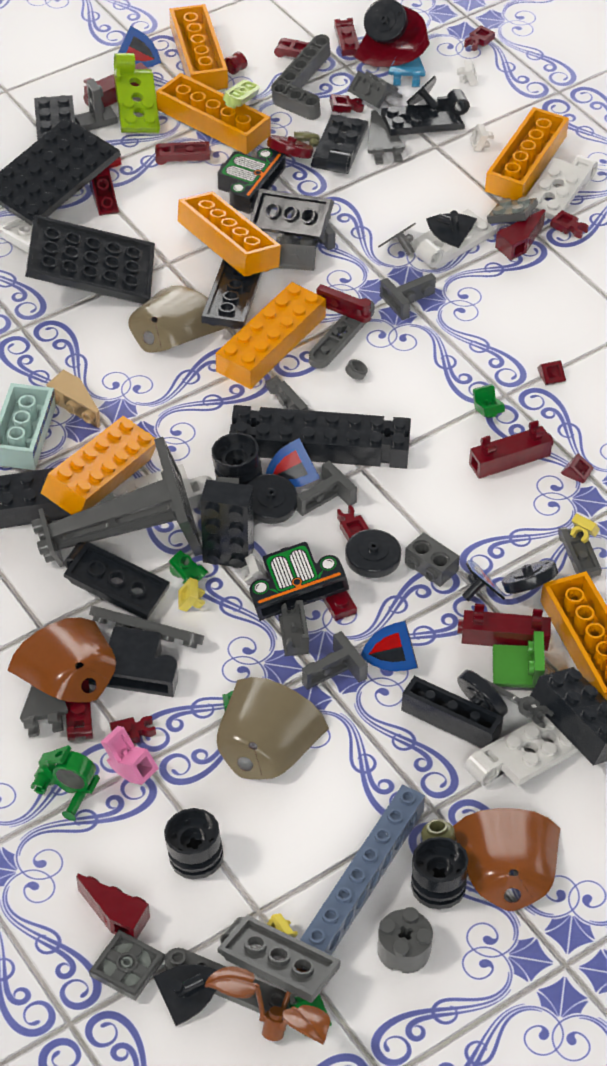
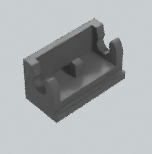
[279,600,309,656]

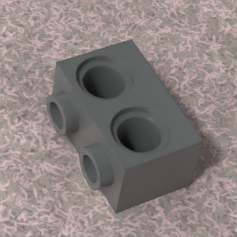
[404,532,460,587]

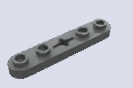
[309,298,375,369]
[89,605,205,648]
[164,948,290,1013]

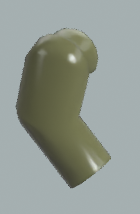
[294,131,320,147]

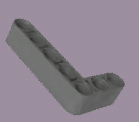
[271,34,331,120]

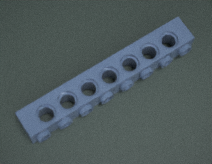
[300,784,425,955]

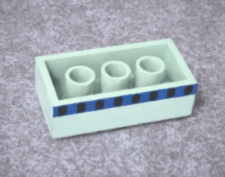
[0,383,56,470]

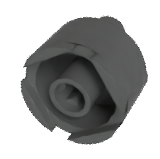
[377,907,433,974]

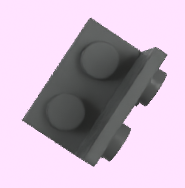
[347,71,403,109]
[276,234,318,271]

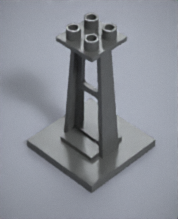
[31,437,202,567]

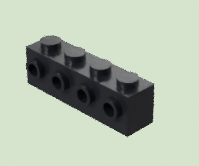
[401,675,503,748]

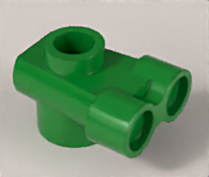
[168,550,208,584]

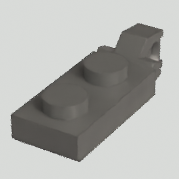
[265,376,308,410]

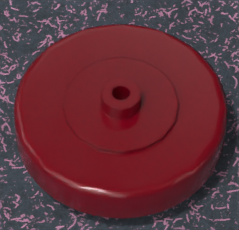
[267,135,314,159]

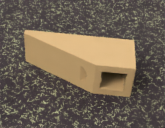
[46,369,100,428]

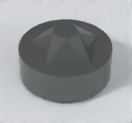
[345,359,368,380]

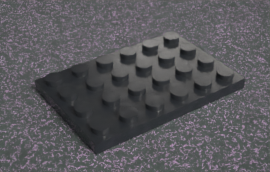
[0,117,121,226]
[25,214,155,304]

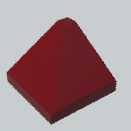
[537,360,566,385]
[561,453,594,483]

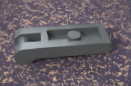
[558,525,602,578]

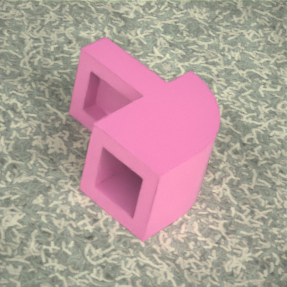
[101,726,159,785]

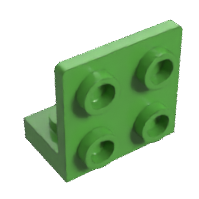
[492,631,545,688]

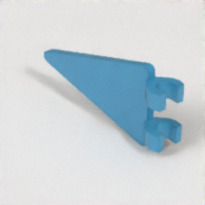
[389,57,426,87]

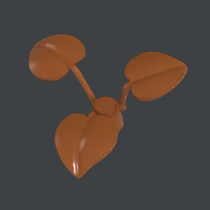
[205,966,330,1045]

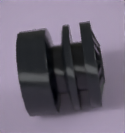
[211,433,262,485]
[164,808,224,880]
[411,837,469,910]

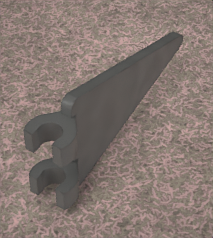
[368,110,405,164]
[484,678,554,728]
[20,685,68,738]

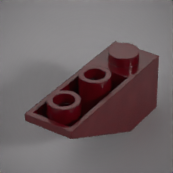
[89,166,119,216]
[495,209,546,261]
[76,873,150,939]

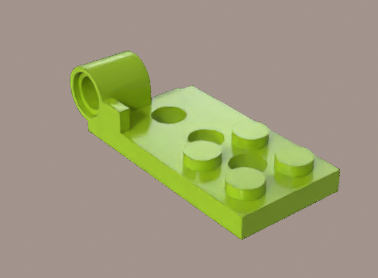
[114,53,160,133]

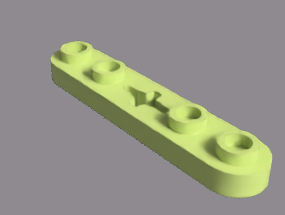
[223,80,260,109]

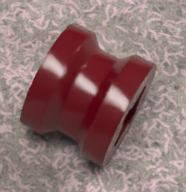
[224,51,248,75]

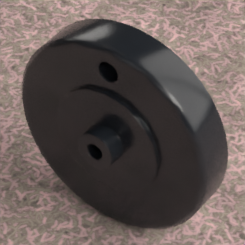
[363,0,408,44]
[247,474,298,524]
[345,529,401,578]
[502,560,559,594]
[457,670,508,717]

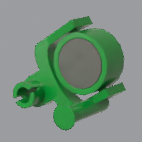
[30,745,100,821]

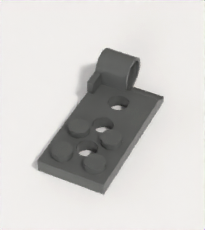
[217,915,341,1003]

